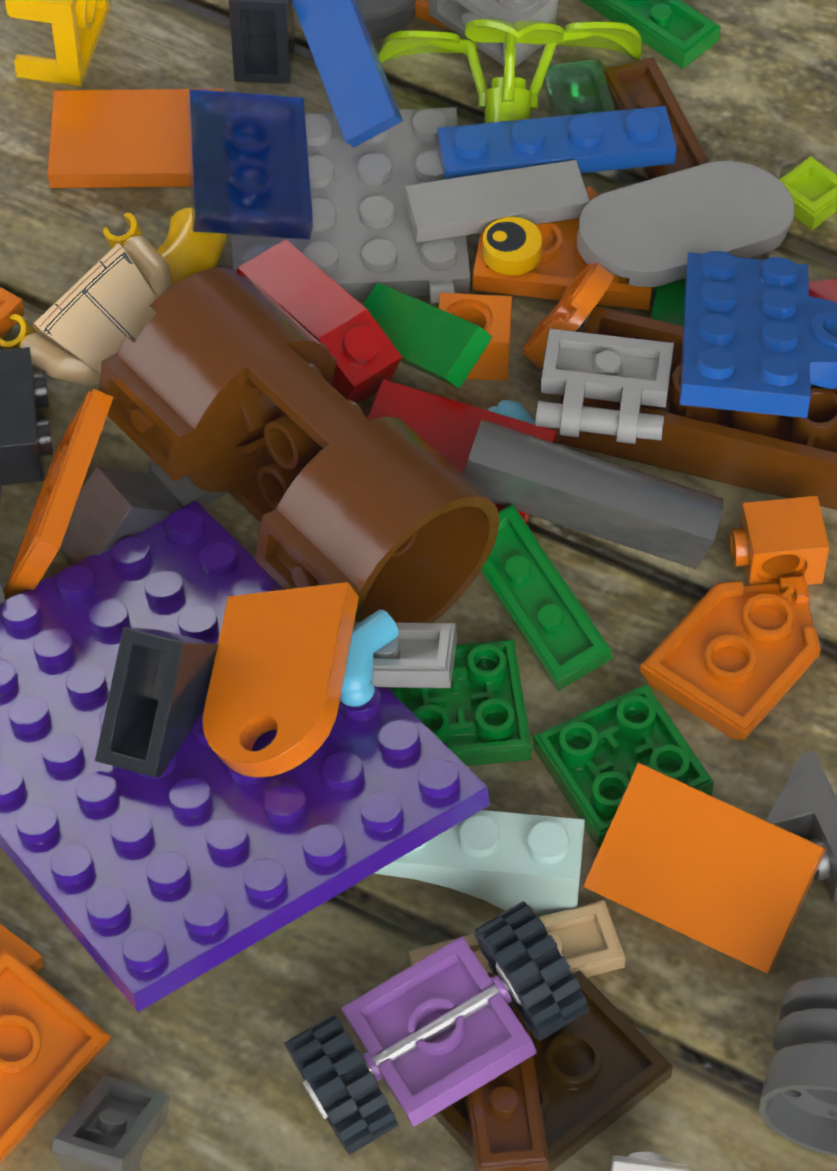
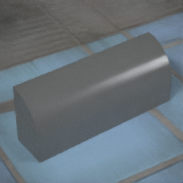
[463,419,724,569]

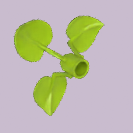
[377,18,642,123]

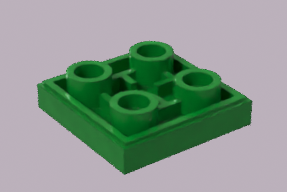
[390,639,532,766]
[533,684,714,848]

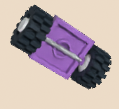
[284,901,589,1155]

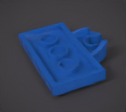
[680,251,837,418]

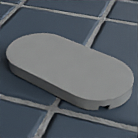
[576,161,795,287]

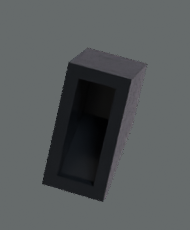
[229,0,295,84]
[95,627,218,777]

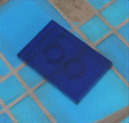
[187,89,313,240]

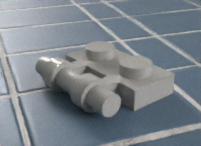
[535,329,674,444]

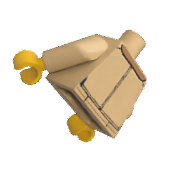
[0,213,173,387]

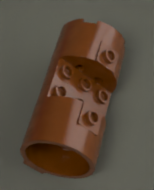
[99,267,499,623]

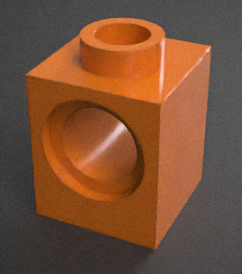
[439,293,512,381]
[729,496,829,586]

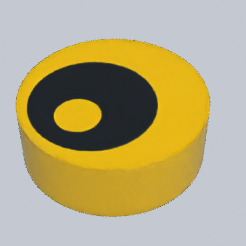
[482,217,542,276]

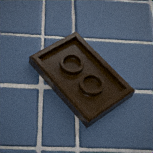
[433,970,673,1171]

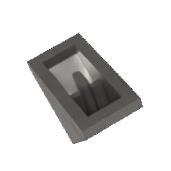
[59,466,182,565]

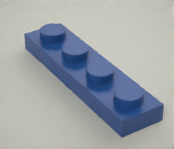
[437,106,676,180]

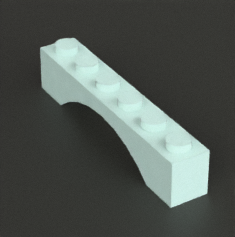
[374,810,585,915]

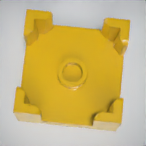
[5,0,110,87]

